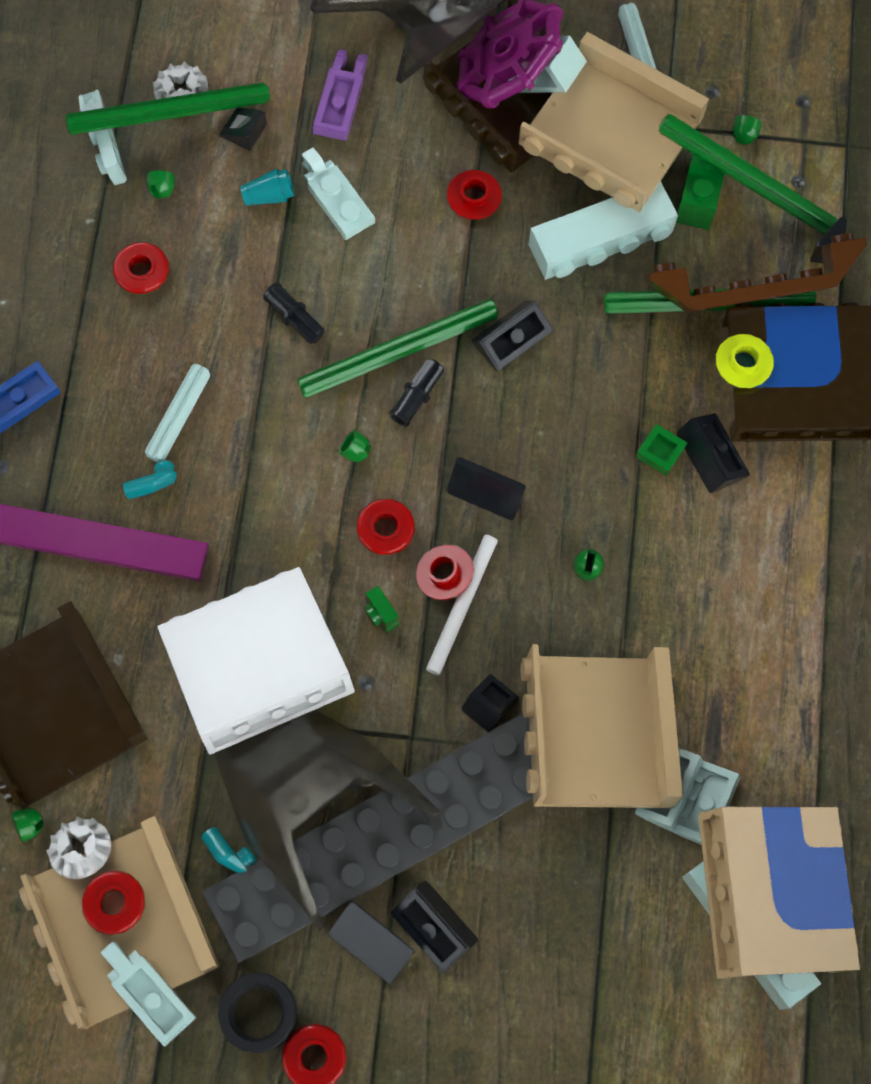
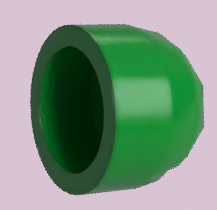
[732,115,762,145]
[146,170,175,199]
[339,430,371,462]
[573,549,604,581]
[11,808,44,843]

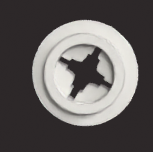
[153,61,209,99]
[46,816,111,879]

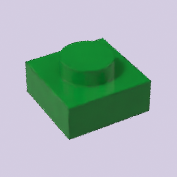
[635,424,687,476]
[364,585,399,634]

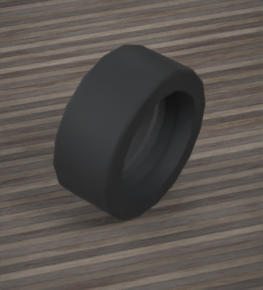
[218,973,297,1053]

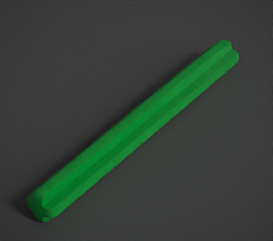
[65,82,270,135]
[658,114,837,235]
[604,289,817,313]
[298,299,498,397]

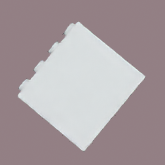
[157,567,355,755]

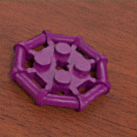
[456,0,563,109]

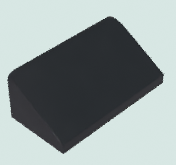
[471,301,554,371]
[677,413,750,493]
[447,457,526,520]
[390,881,478,973]
[328,900,415,984]

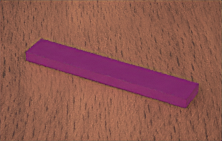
[0,504,209,582]

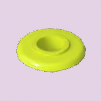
[716,334,774,388]

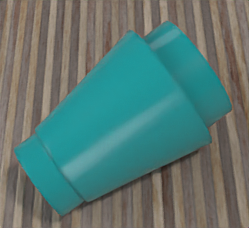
[240,168,295,206]

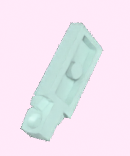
[79,90,127,186]
[301,148,375,240]
[100,942,197,1047]

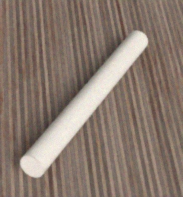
[426,535,498,675]

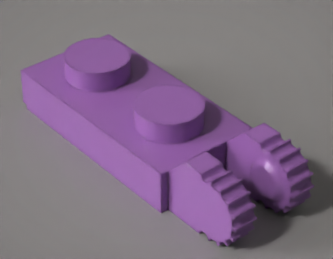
[313,49,368,141]

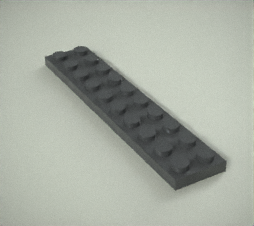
[202,714,533,964]

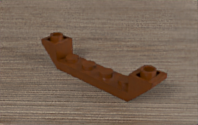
[645,233,867,313]

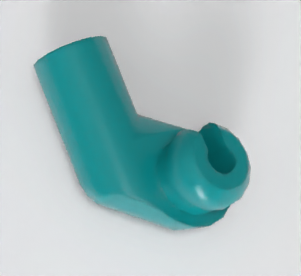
[123,460,177,500]
[201,827,257,873]

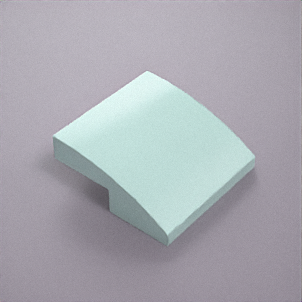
[635,748,740,845]

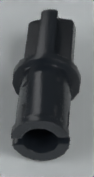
[263,282,325,344]
[388,359,444,427]

